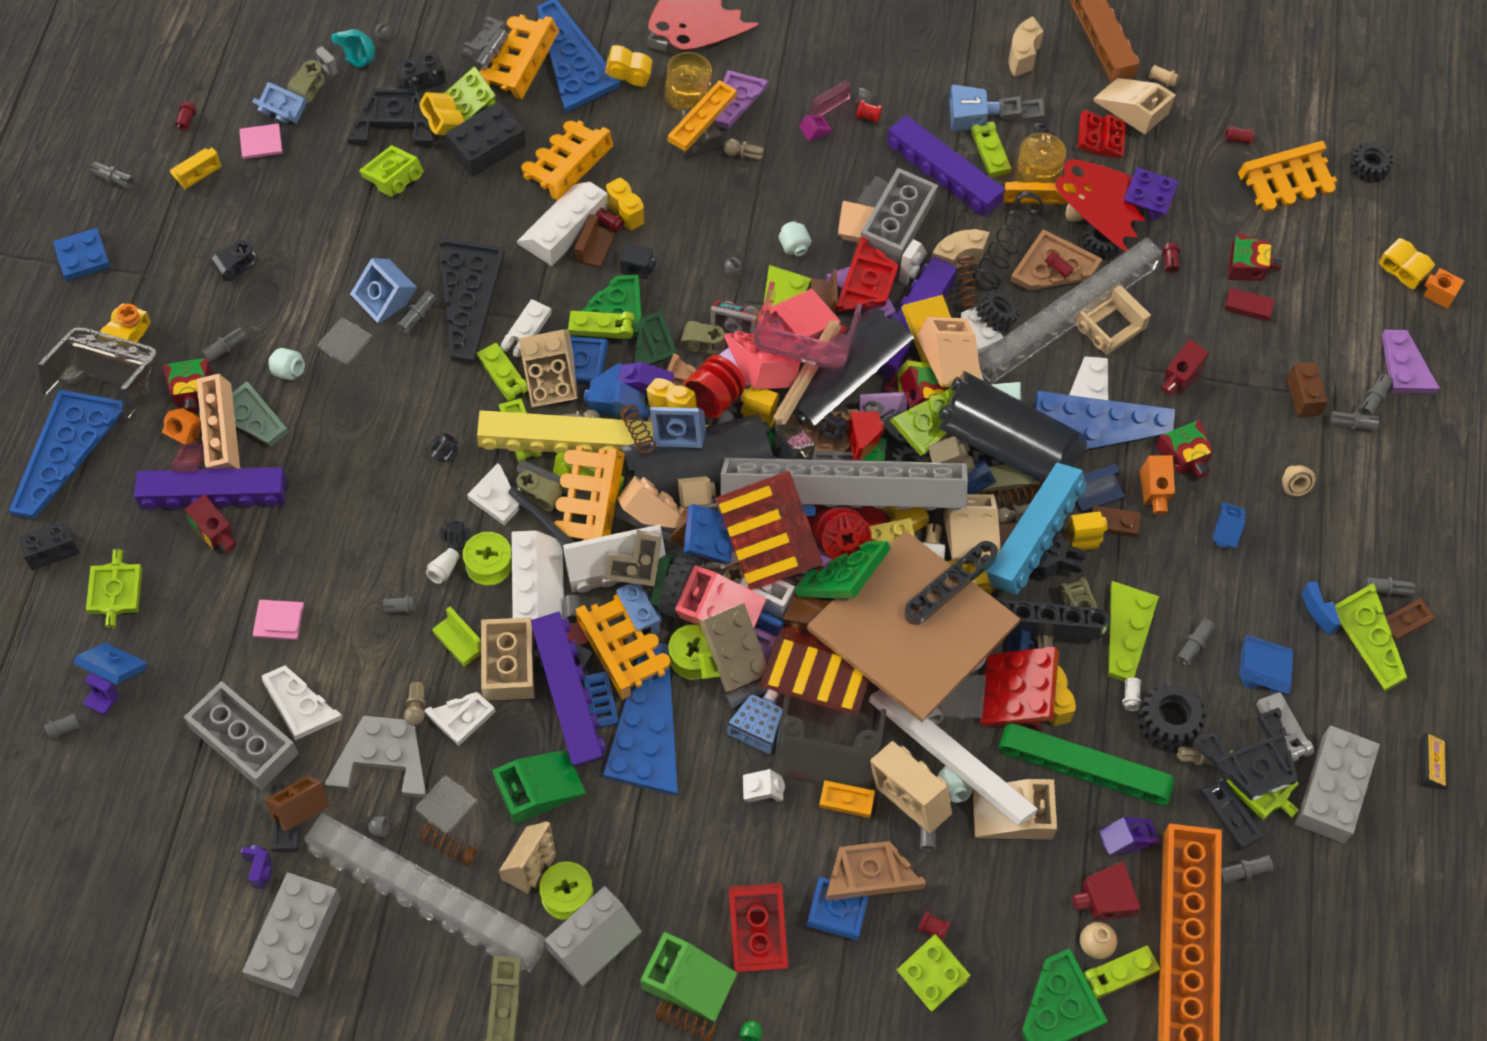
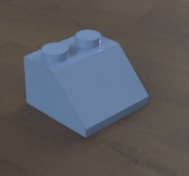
[350,258,417,323]
[650,407,706,448]

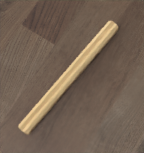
[773,320,841,425]

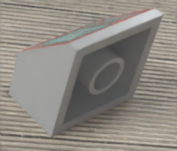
[711,300,762,337]

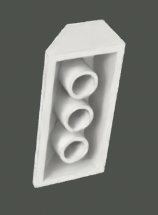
[517,182,608,266]
[563,525,666,593]
[512,531,564,619]

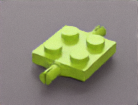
[86,549,143,629]
[1226,750,1299,820]

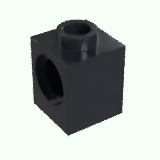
[620,243,656,279]

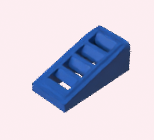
[583,672,619,729]

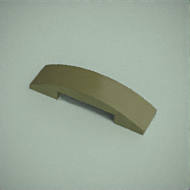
[976,464,1043,494]
[485,956,521,1041]

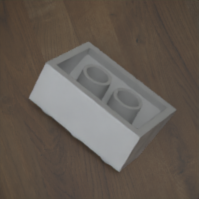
[545,886,642,987]

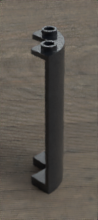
[775,308,914,428]
[937,371,1087,483]
[622,414,777,502]

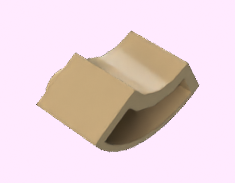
[1009,17,1044,77]
[932,229,989,268]

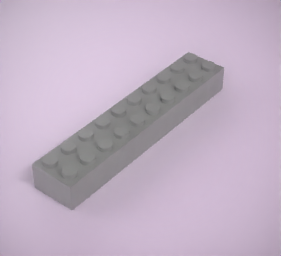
[721,458,968,511]

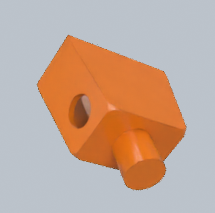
[1139,455,1175,515]

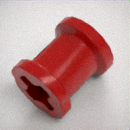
[856,100,883,124]

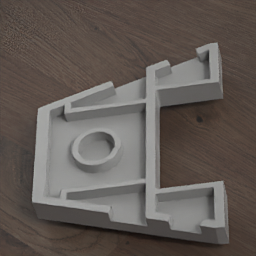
[325,716,426,798]

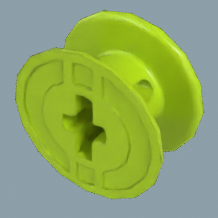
[463,532,512,586]
[668,625,711,680]
[539,861,593,920]

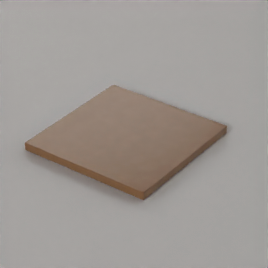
[807,530,1020,723]

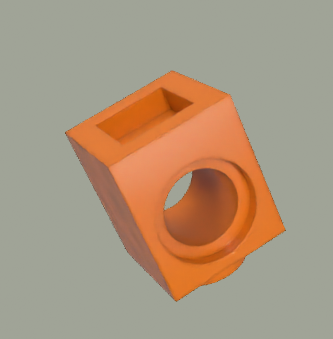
[1424,268,1464,309]
[162,408,202,445]

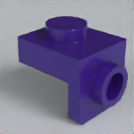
[83,672,119,715]
[240,845,272,890]

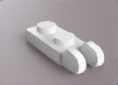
[500,299,552,357]

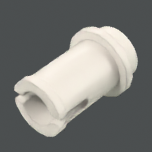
[1122,678,1142,711]

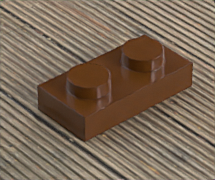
[1091,505,1141,538]
[1386,598,1436,643]

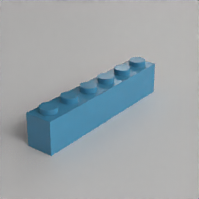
[986,463,1087,595]

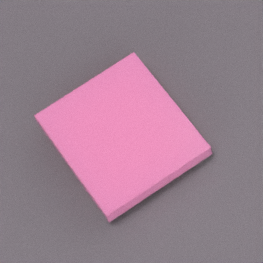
[239,124,283,159]
[253,600,304,640]

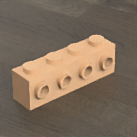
[197,374,240,469]

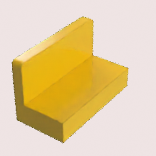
[170,148,222,189]

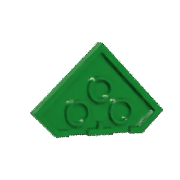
[573,275,641,339]
[794,541,891,598]
[1022,948,1108,1041]

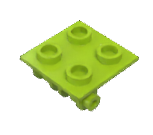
[444,67,496,122]
[897,934,971,1012]

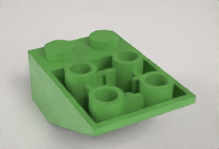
[641,932,737,1023]

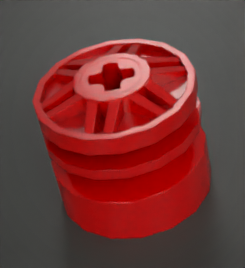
[683,355,746,419]
[813,505,872,560]

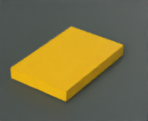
[901,295,951,364]

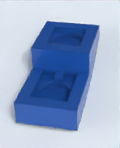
[1301,582,1340,635]

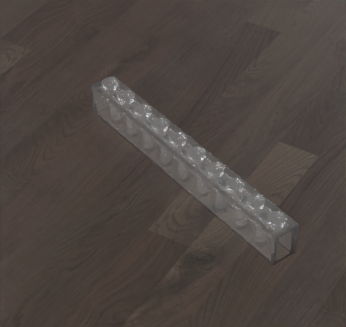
[979,237,1163,384]
[304,813,546,972]

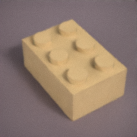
[481,617,535,701]
[870,741,952,833]

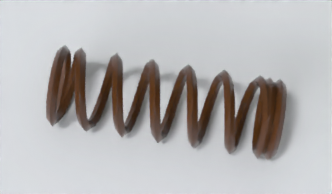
[957,256,978,308]
[620,405,656,454]
[980,486,1035,508]
[419,823,477,867]
[655,1000,717,1041]

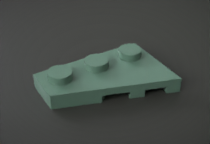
[232,382,289,447]

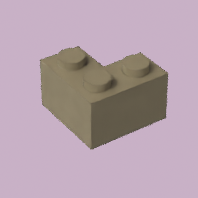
[928,433,976,474]
[605,530,662,586]

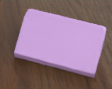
[858,392,907,416]

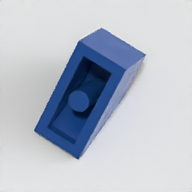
[584,364,622,416]
[614,381,650,421]
[1213,502,1246,548]

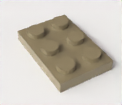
[699,603,770,692]

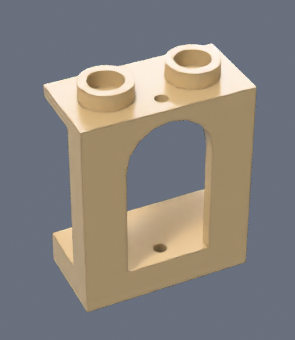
[1076,285,1151,355]

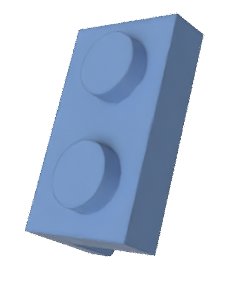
[253,82,308,124]
[617,583,662,635]

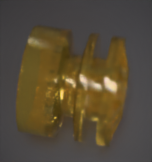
[665,52,712,111]
[1015,133,1066,183]

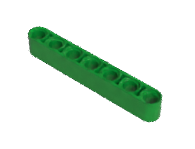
[998,724,1175,805]

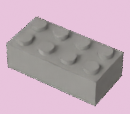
[859,168,938,265]
[184,681,299,790]
[1295,725,1380,844]
[242,872,341,997]

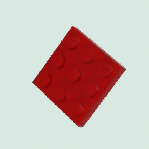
[980,647,1059,727]

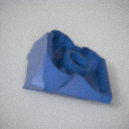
[1239,635,1293,694]

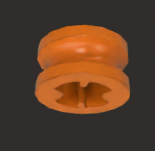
[117,304,140,327]

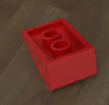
[729,883,788,972]

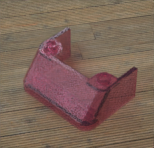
[754,281,862,370]

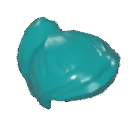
[331,29,375,68]

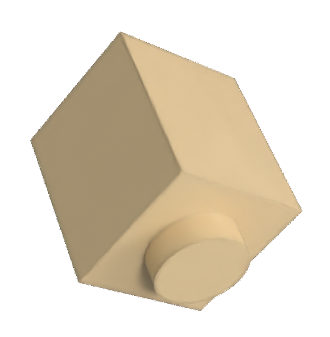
[678,476,715,507]

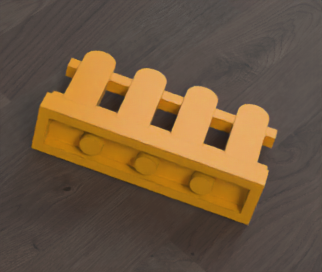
[479,14,559,100]
[521,120,614,201]
[1238,141,1337,212]
[554,446,625,541]
[576,594,670,700]

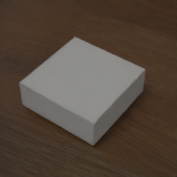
[316,46,338,76]

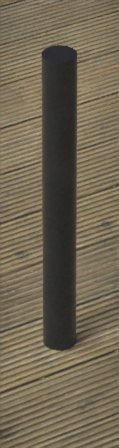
[508,486,575,545]

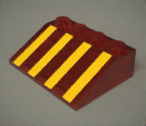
[716,470,823,590]
[760,626,871,716]

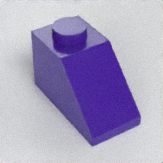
[618,362,674,397]
[1099,817,1161,856]

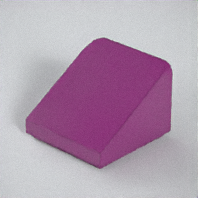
[799,115,832,141]

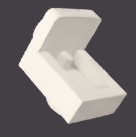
[743,769,785,802]

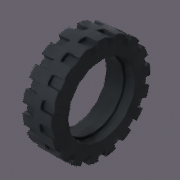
[658,551,703,619]

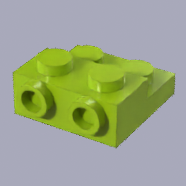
[359,145,424,197]

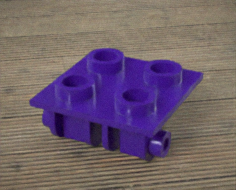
[1124,167,1179,220]

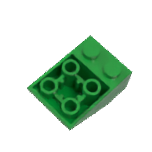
[492,749,586,825]

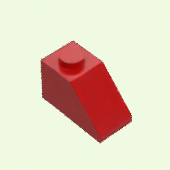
[846,412,885,461]

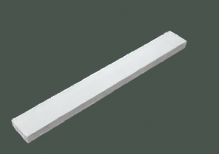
[869,689,1037,826]

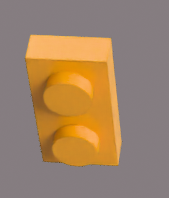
[819,781,875,818]

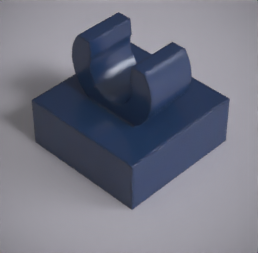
[1005,629,1035,653]

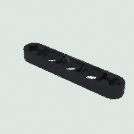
[904,541,998,625]

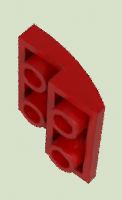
[1077,110,1126,158]

